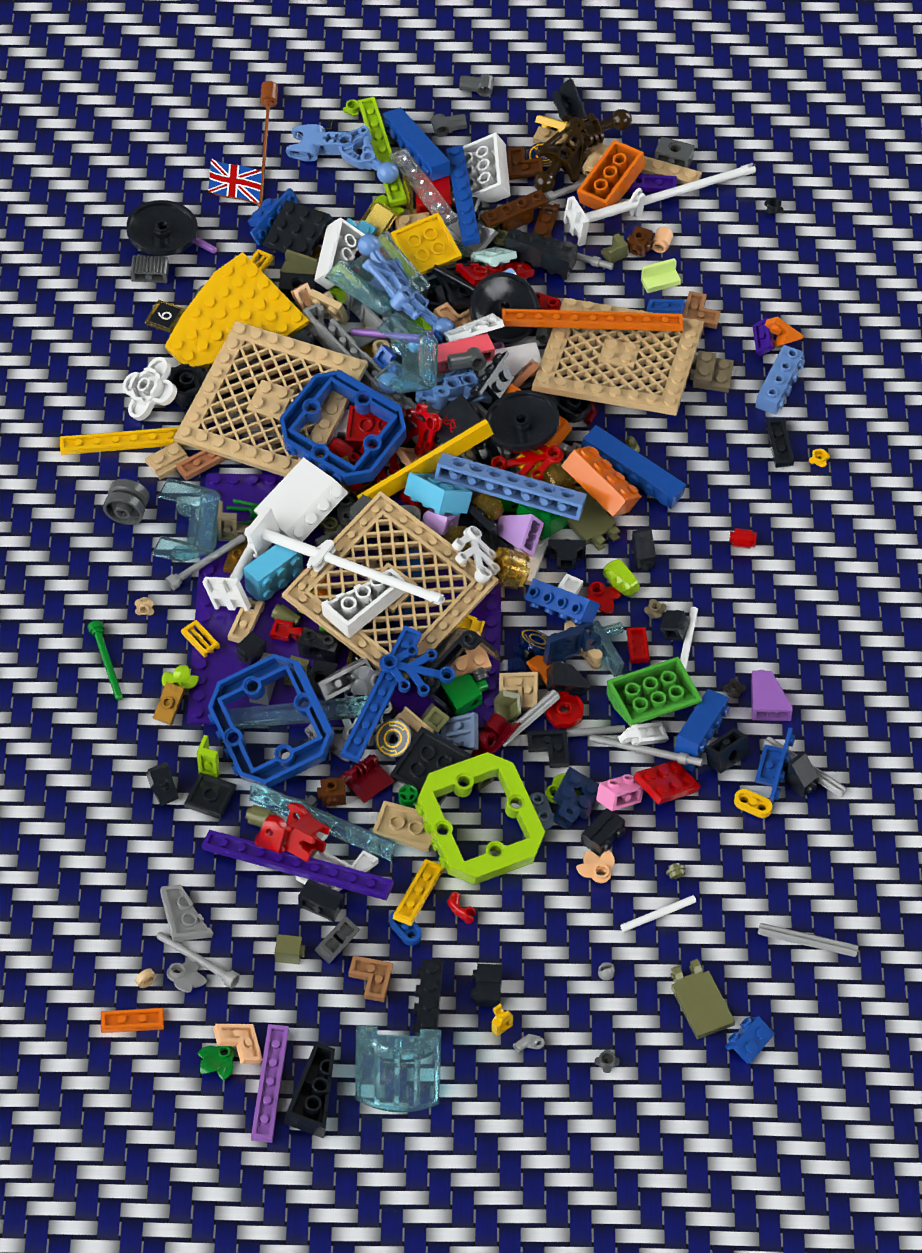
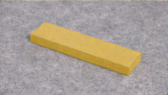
[393,859,443,926]

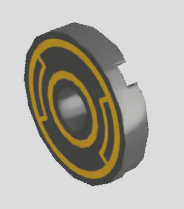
[375,719,414,759]

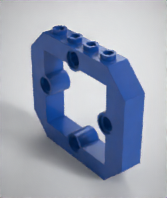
[280,370,407,486]
[208,654,335,788]

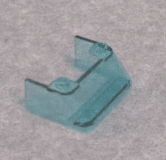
[375,312,438,393]
[152,478,221,562]

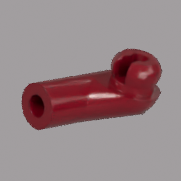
[583,401,598,425]

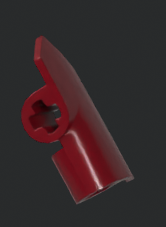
[471,713,521,758]

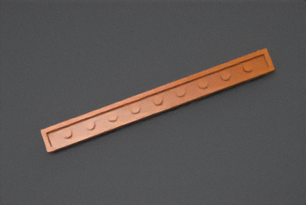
[502,309,683,331]

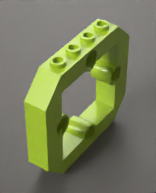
[415,752,545,885]

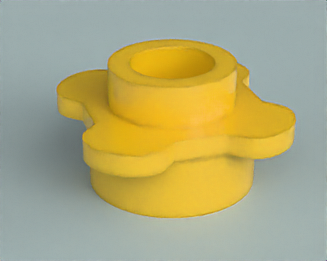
[809,449,830,467]

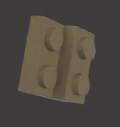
[690,351,734,393]

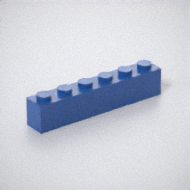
[382,107,450,181]
[581,425,686,509]

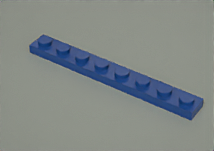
[446,145,481,247]
[340,625,422,764]

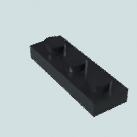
[766,418,794,468]

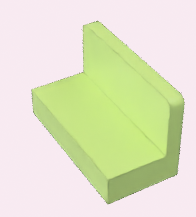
[641,258,681,293]

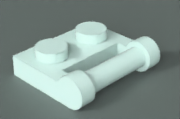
[470,247,517,267]

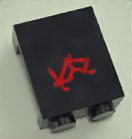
[435,394,483,446]

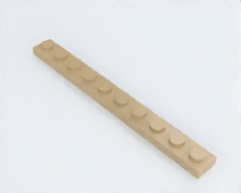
[533,126,702,185]

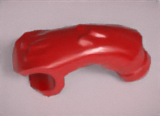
[447,892,476,924]

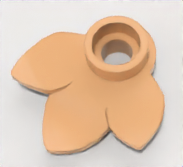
[576,850,615,883]

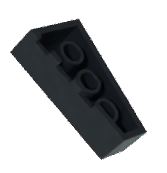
[504,229,578,280]
[284,1042,335,1138]

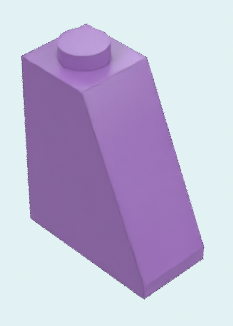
[751,670,792,721]

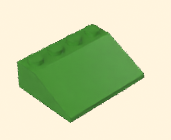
[607,657,702,726]

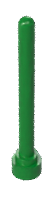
[88,620,123,700]

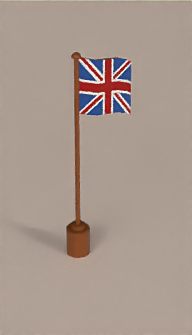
[208,81,278,207]

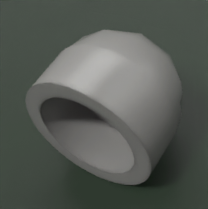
[598,962,615,980]

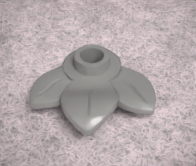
[351,666,381,701]
[167,961,207,992]

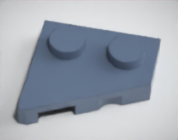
[441,712,479,750]

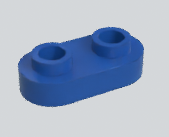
[389,910,422,946]

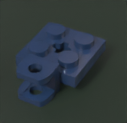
[543,622,601,666]
[552,767,599,829]

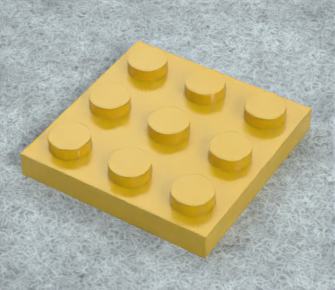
[390,212,462,278]

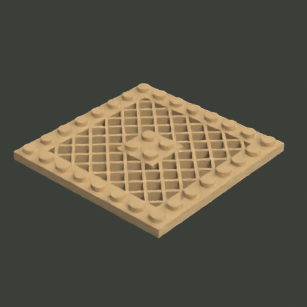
[532,298,704,416]
[173,321,368,477]
[282,491,499,687]

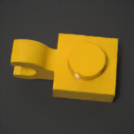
[492,1004,513,1037]

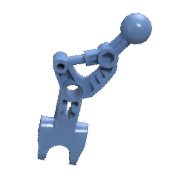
[286,124,399,184]

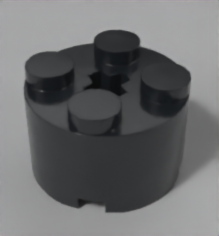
[168,364,205,408]

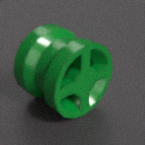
[398,785,418,808]

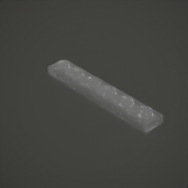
[390,148,457,226]

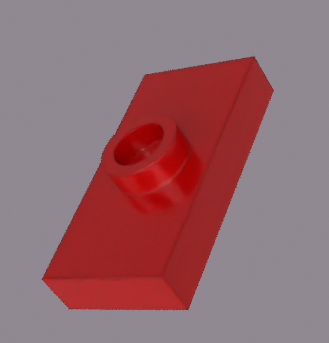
[626,627,650,664]

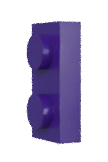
[752,317,775,356]

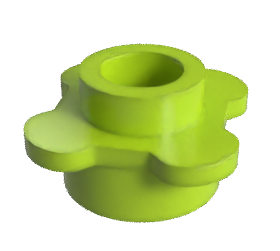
[343,99,360,117]

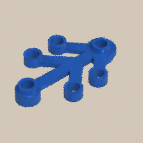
[379,645,455,697]

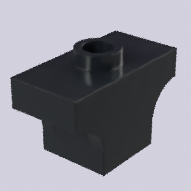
[548,539,586,570]
[146,762,179,806]

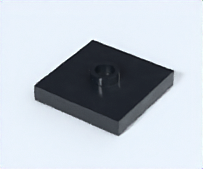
[184,772,237,820]

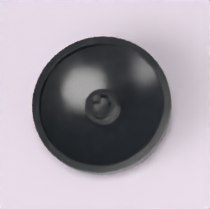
[127,200,198,256]
[469,272,539,344]
[485,390,559,452]

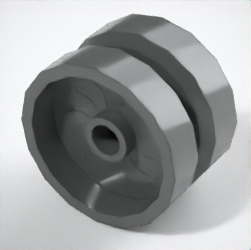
[103,479,150,525]

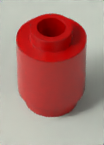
[328,437,356,458]
[729,528,757,549]

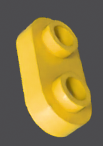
[734,789,772,818]

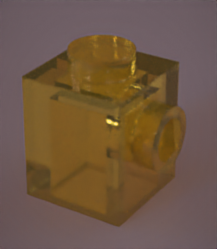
[472,493,504,521]

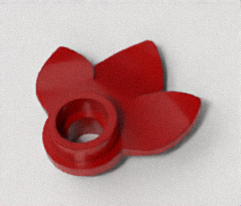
[586,582,621,614]

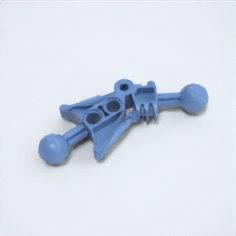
[358,234,455,340]
[377,367,512,410]

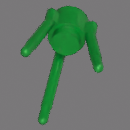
[226,499,260,525]

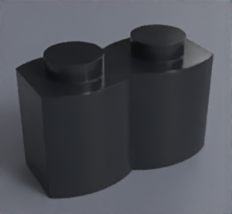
[471,963,502,1007]

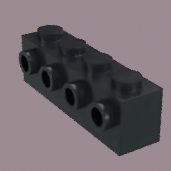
[412,959,443,1045]

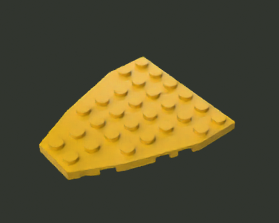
[165,252,310,369]

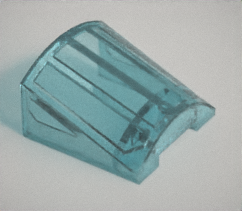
[325,232,431,318]
[355,1026,441,1112]

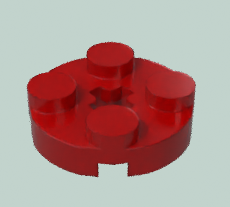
[545,691,584,729]

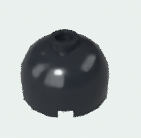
[556,395,592,423]

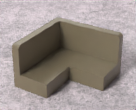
[217,501,250,541]

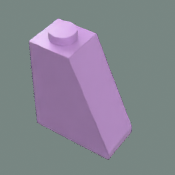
[497,514,544,557]

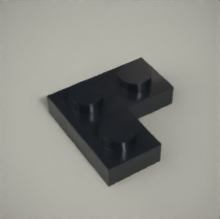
[527,730,569,768]

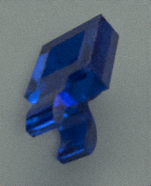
[507,645,527,673]

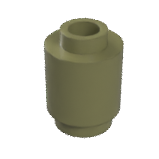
[245,805,276,827]

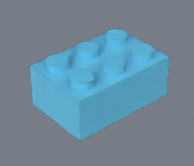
[404,472,473,516]
[243,544,304,601]

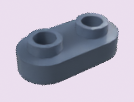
[529,792,554,830]

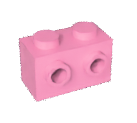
[596,774,644,811]

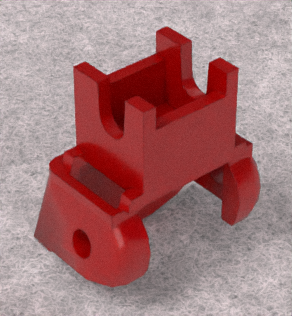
[254,802,331,862]

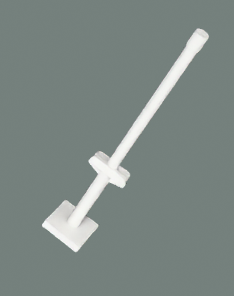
[563,163,756,246]
[244,506,445,606]
[203,527,255,611]

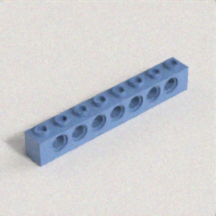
[434,453,587,521]

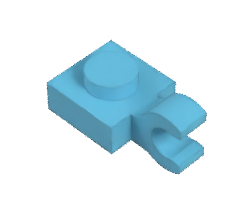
[346,218,378,235]

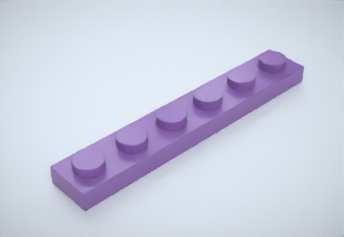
[251,1024,289,1143]

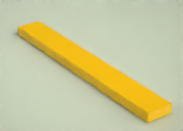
[357,419,494,499]
[60,425,207,455]

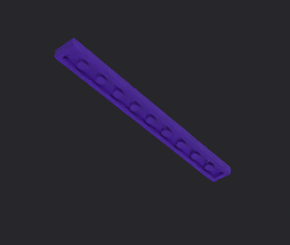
[201,830,394,901]

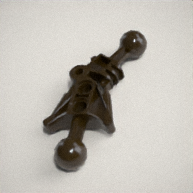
[534,109,632,193]

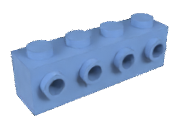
[755,345,805,415]

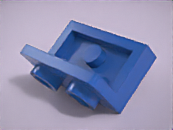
[725,1016,775,1064]

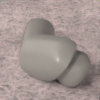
[513,1034,545,1053]

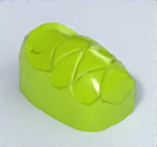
[603,559,640,597]

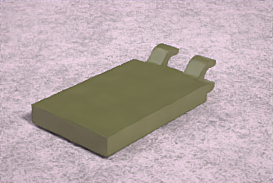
[567,488,620,551]
[671,959,735,1040]

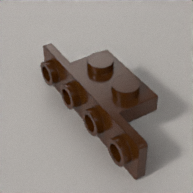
[480,190,548,232]

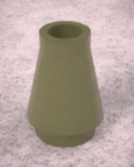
[271,603,301,627]

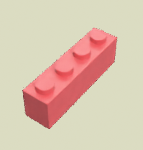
[418,333,495,376]

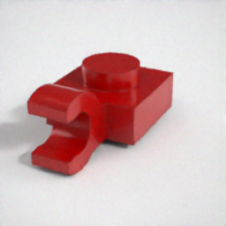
[270,619,304,642]

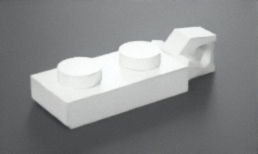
[618,722,669,746]

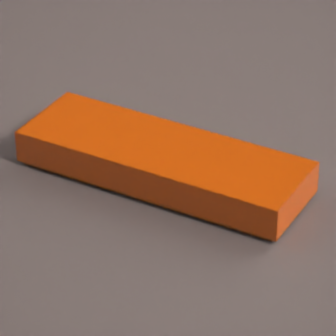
[101,1008,164,1033]

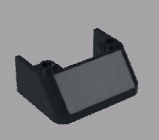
[412,627,503,717]

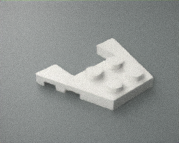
[296,832,379,892]

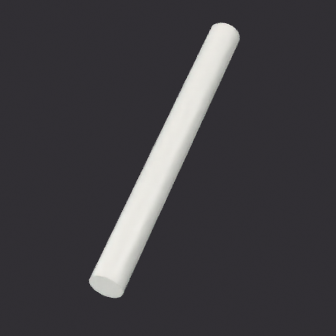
[680,607,698,669]
[620,895,696,932]

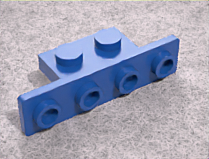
[247,188,299,246]
[755,727,795,805]

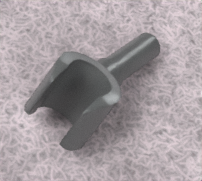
[289,795,318,811]

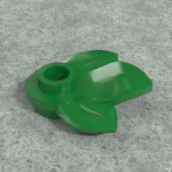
[198,1045,235,1081]

